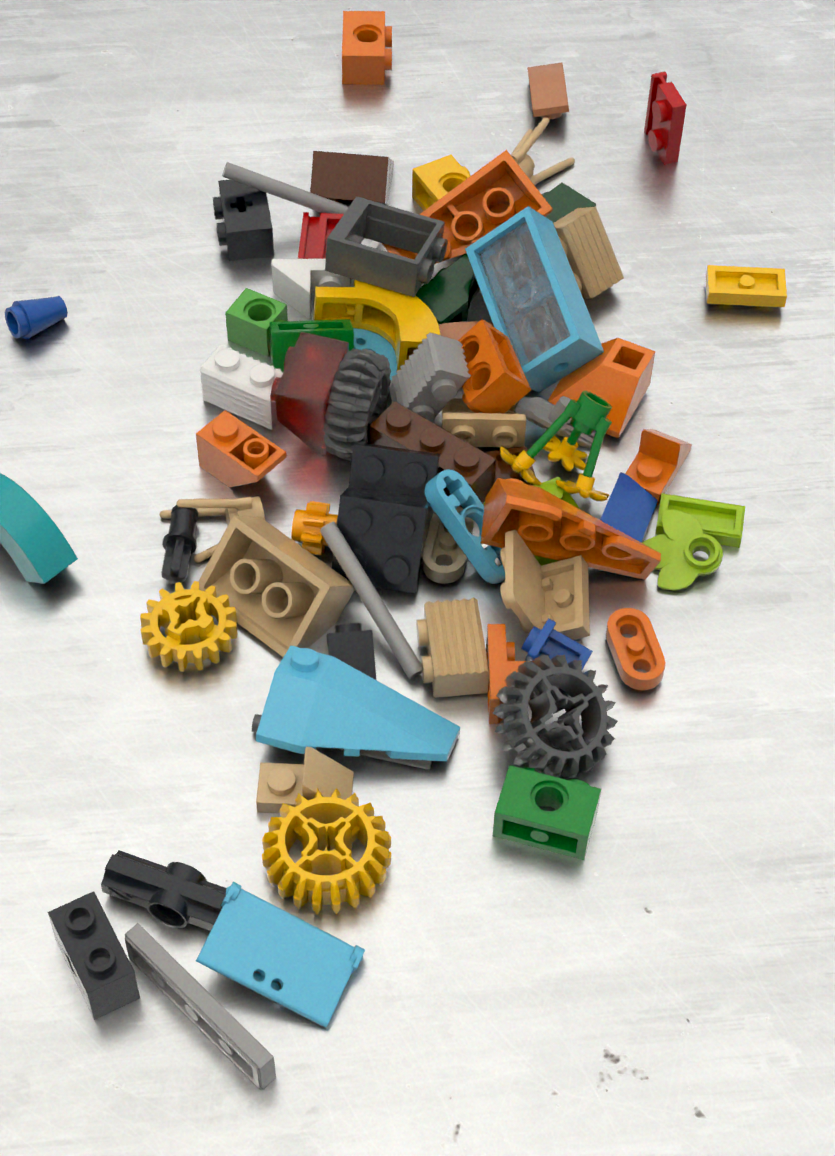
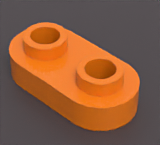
[606,608,666,690]

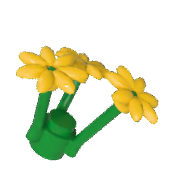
[500,391,612,502]

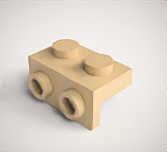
[442,398,526,448]

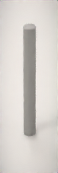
[222,162,349,214]
[320,522,422,679]

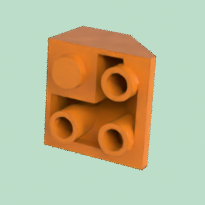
[547,338,655,439]

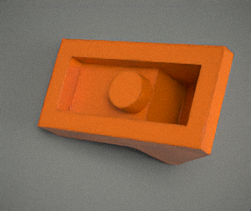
[625,429,692,505]
[486,624,534,724]

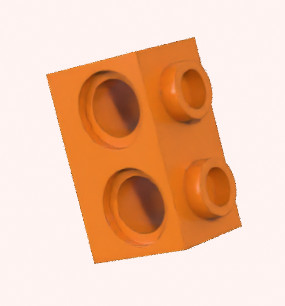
[458,319,531,414]

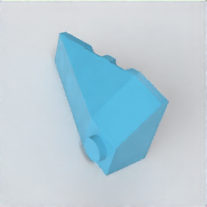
[256,645,460,762]

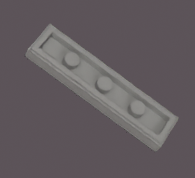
[124,923,276,1089]

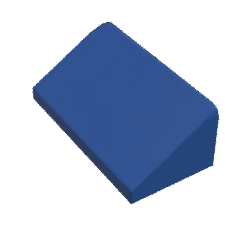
[600,472,658,543]

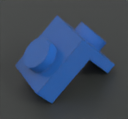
[521,618,593,670]

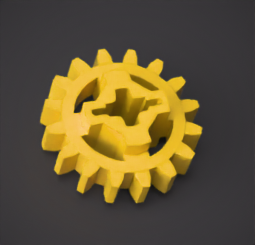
[140,581,238,672]

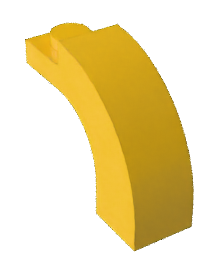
[313,279,440,371]

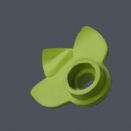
[642,509,723,591]

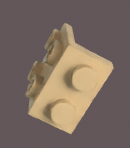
[500,530,590,640]

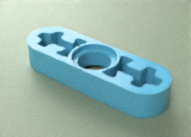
[425,469,505,584]

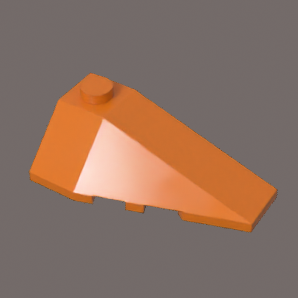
[382,150,553,264]
[481,478,661,580]

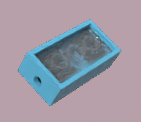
[465,206,604,393]

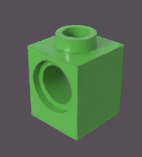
[225,288,288,357]

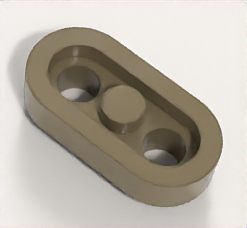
[422,507,474,584]

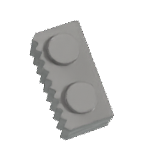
[389,333,471,423]

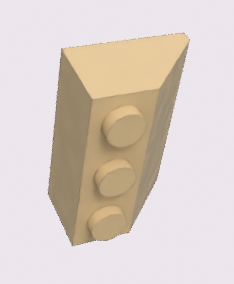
[199,516,355,657]

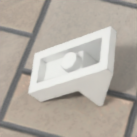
[271,259,350,319]

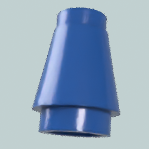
[5,296,68,339]

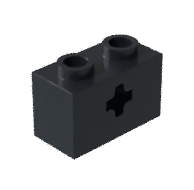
[213,180,274,261]
[48,891,140,1020]

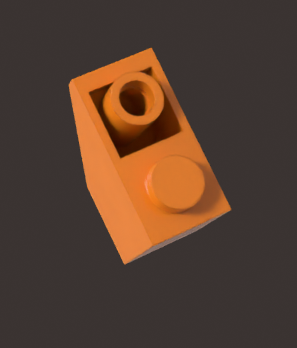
[196,410,287,487]

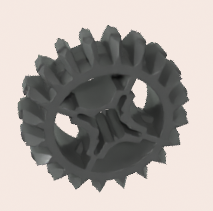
[323,348,391,461]
[493,655,618,780]

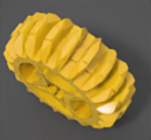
[262,787,391,915]

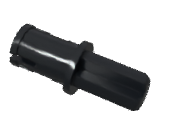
[161,505,199,585]

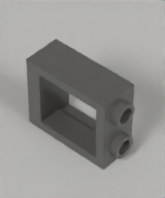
[325,196,448,297]

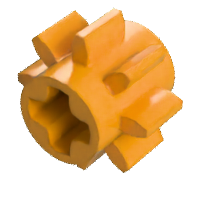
[291,501,338,555]

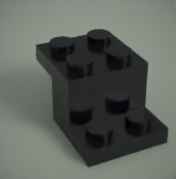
[332,442,440,593]

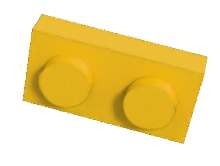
[706,265,787,307]

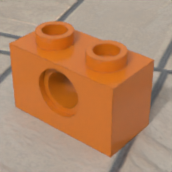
[342,11,392,85]

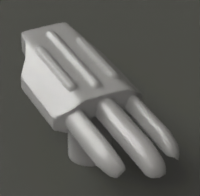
[514,396,595,448]

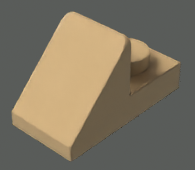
[256,747,354,813]

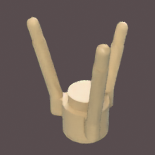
[511,118,575,185]
[159,496,265,563]

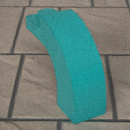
[0,473,78,584]

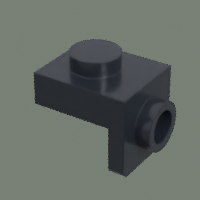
[326,623,376,680]

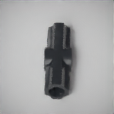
[101,850,227,931]

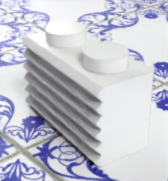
[199,345,290,430]

